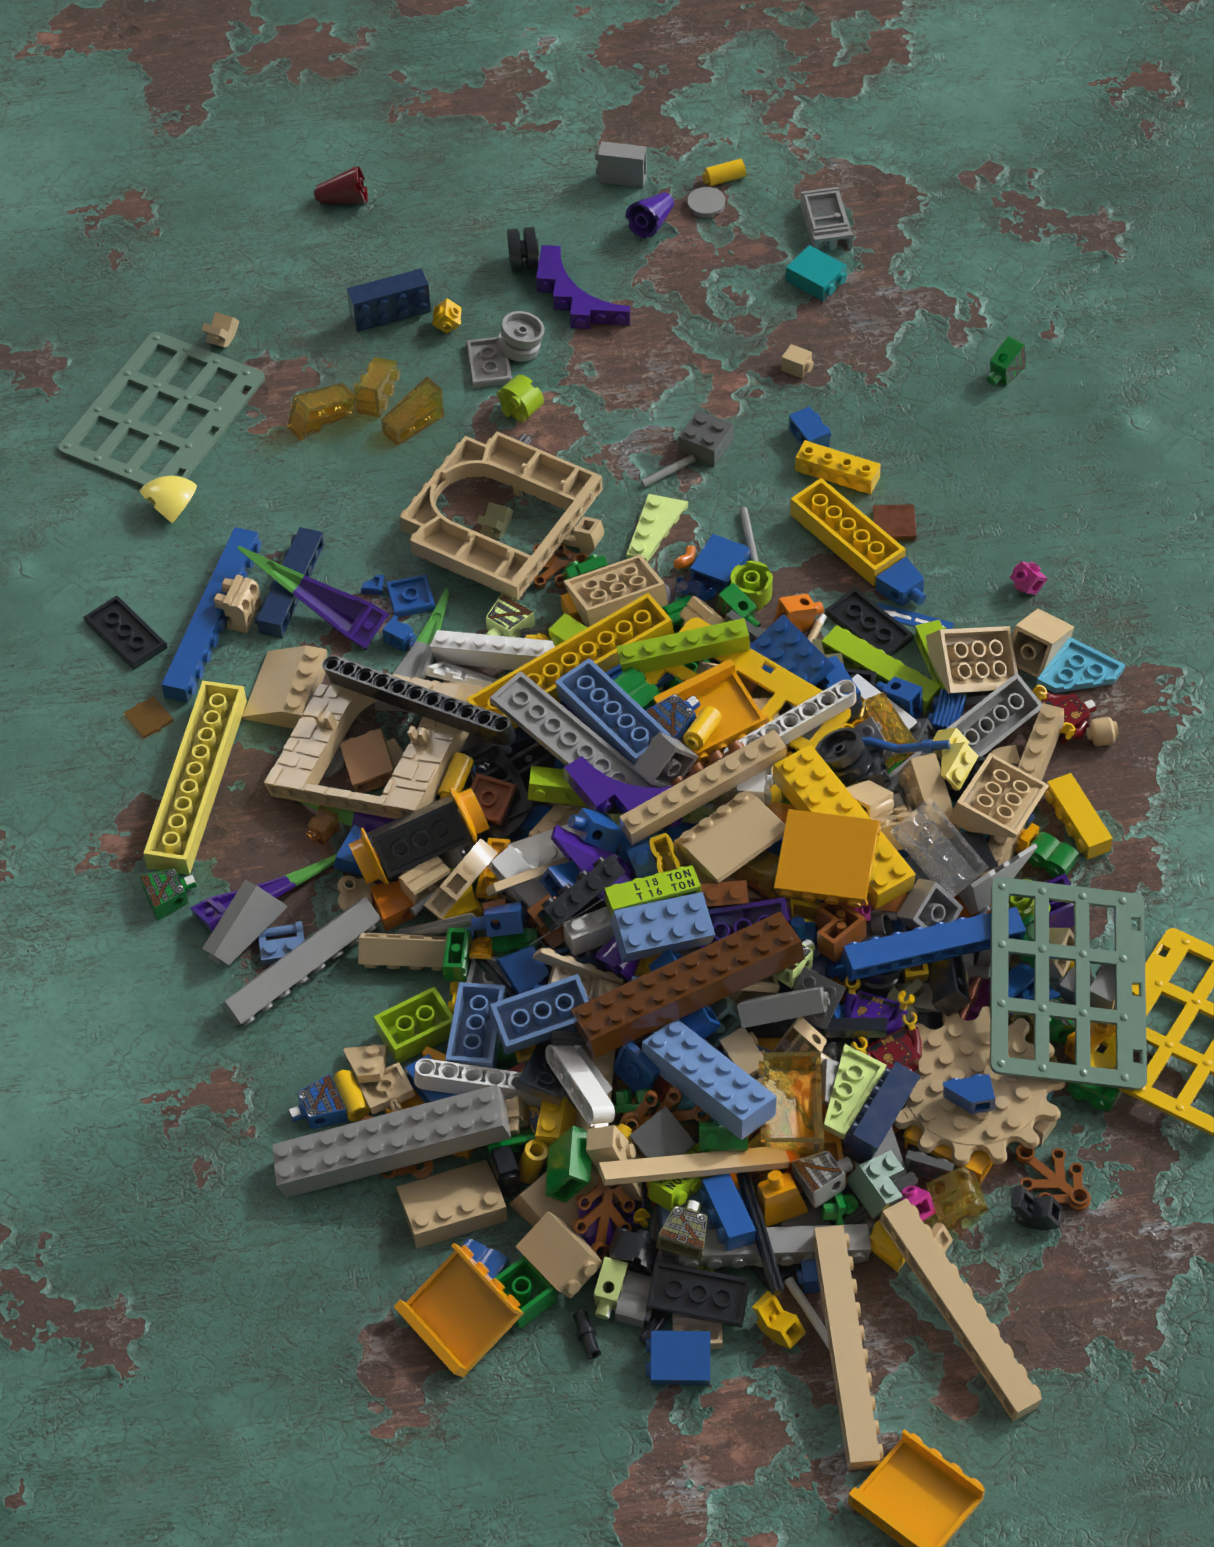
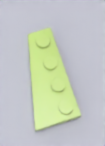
[627,494,688,563]
[823,1044,887,1140]

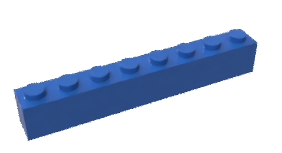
[840,907,1026,981]

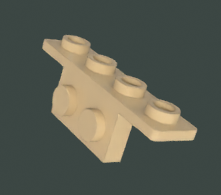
[532,948,624,1001]

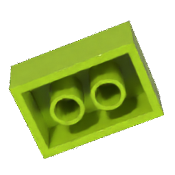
[374,986,453,1063]

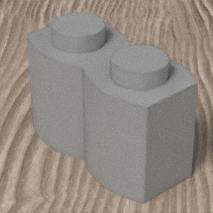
[615,1271,653,1328]

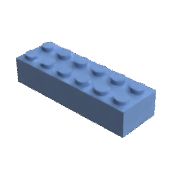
[555,658,671,765]
[642,1020,777,1140]

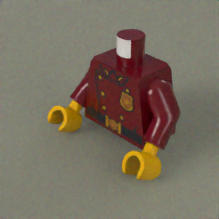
[1032,685,1096,744]
[851,1012,922,1072]

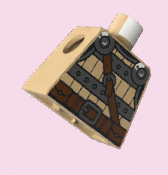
[771,1017,831,1073]

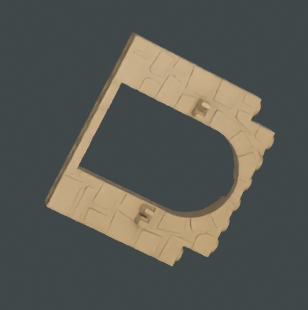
[399,432,603,601]
[264,671,469,819]

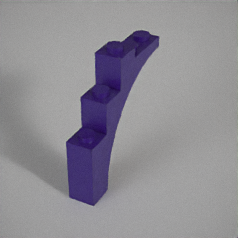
[536,245,631,329]
[563,756,683,831]

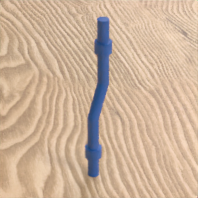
[861,737,950,754]

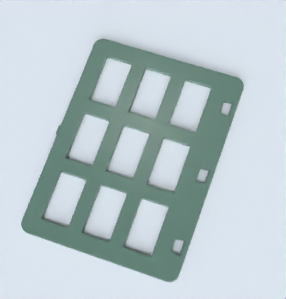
[59,332,265,487]
[989,877,1147,1090]

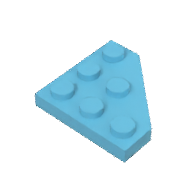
[1036,637,1125,693]

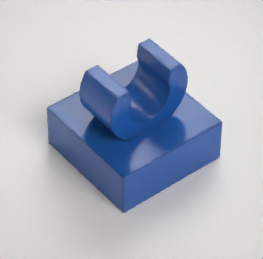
[827,958,847,982]

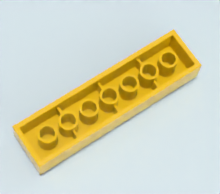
[772,744,916,909]

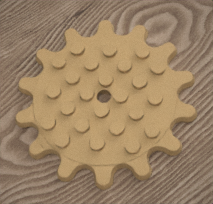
[893,1006,1066,1166]

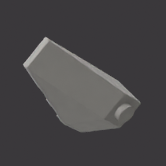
[957,843,1037,916]

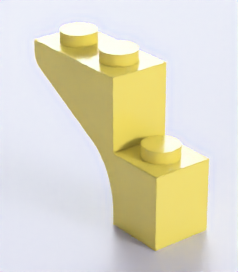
[932,728,978,791]

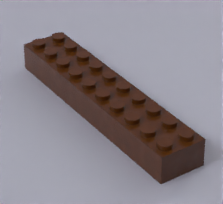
[571,911,805,1058]

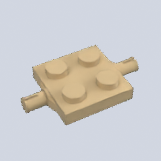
[357,1062,416,1114]

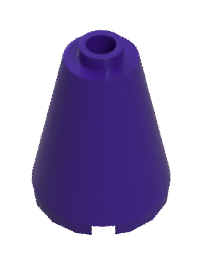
[625,192,674,238]
[592,936,641,983]

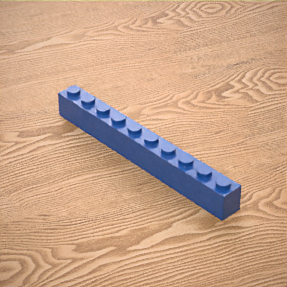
[162,527,262,703]

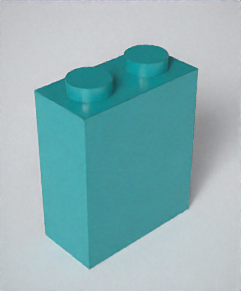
[786,245,847,301]

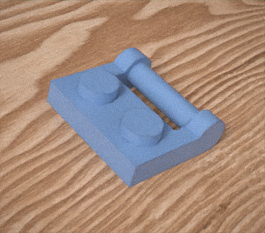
[258,921,305,965]

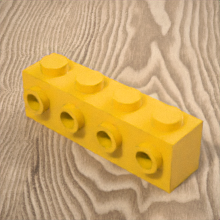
[795,440,881,494]
[1045,773,1113,860]

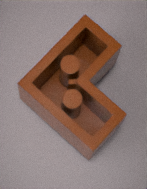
[523,894,568,950]
[816,901,867,962]

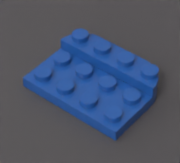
[750,614,835,696]

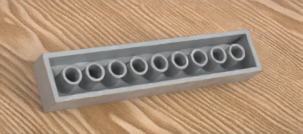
[886,673,1042,810]
[273,1085,511,1198]

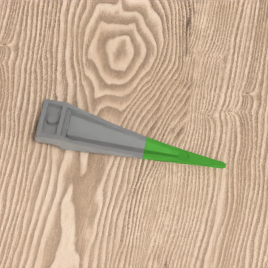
[375,588,449,712]

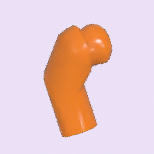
[673,545,696,570]

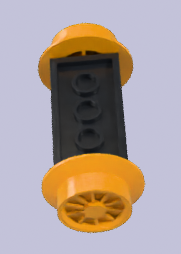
[348,787,489,885]

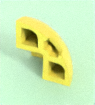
[139,476,197,523]

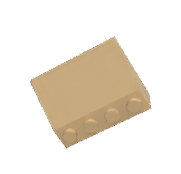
[564,554,668,628]
[926,626,1018,694]
[242,646,327,729]
[948,753,1049,838]
[675,790,785,883]
[396,1160,508,1249]

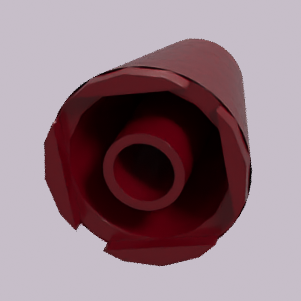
[314,166,368,204]

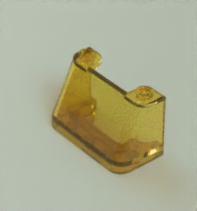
[759,1052,824,1155]

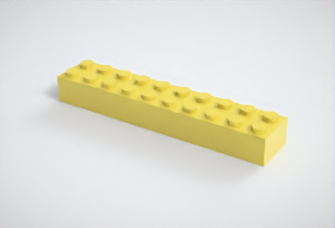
[144,681,247,875]

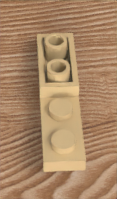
[423,839,498,920]

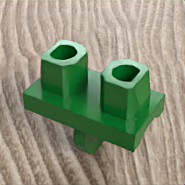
[613,1088,660,1126]
[820,1192,858,1226]

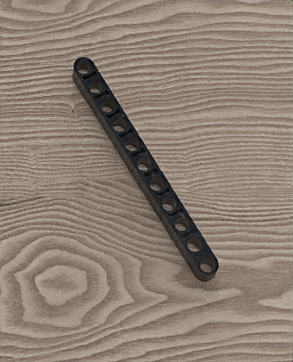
[322,655,517,745]

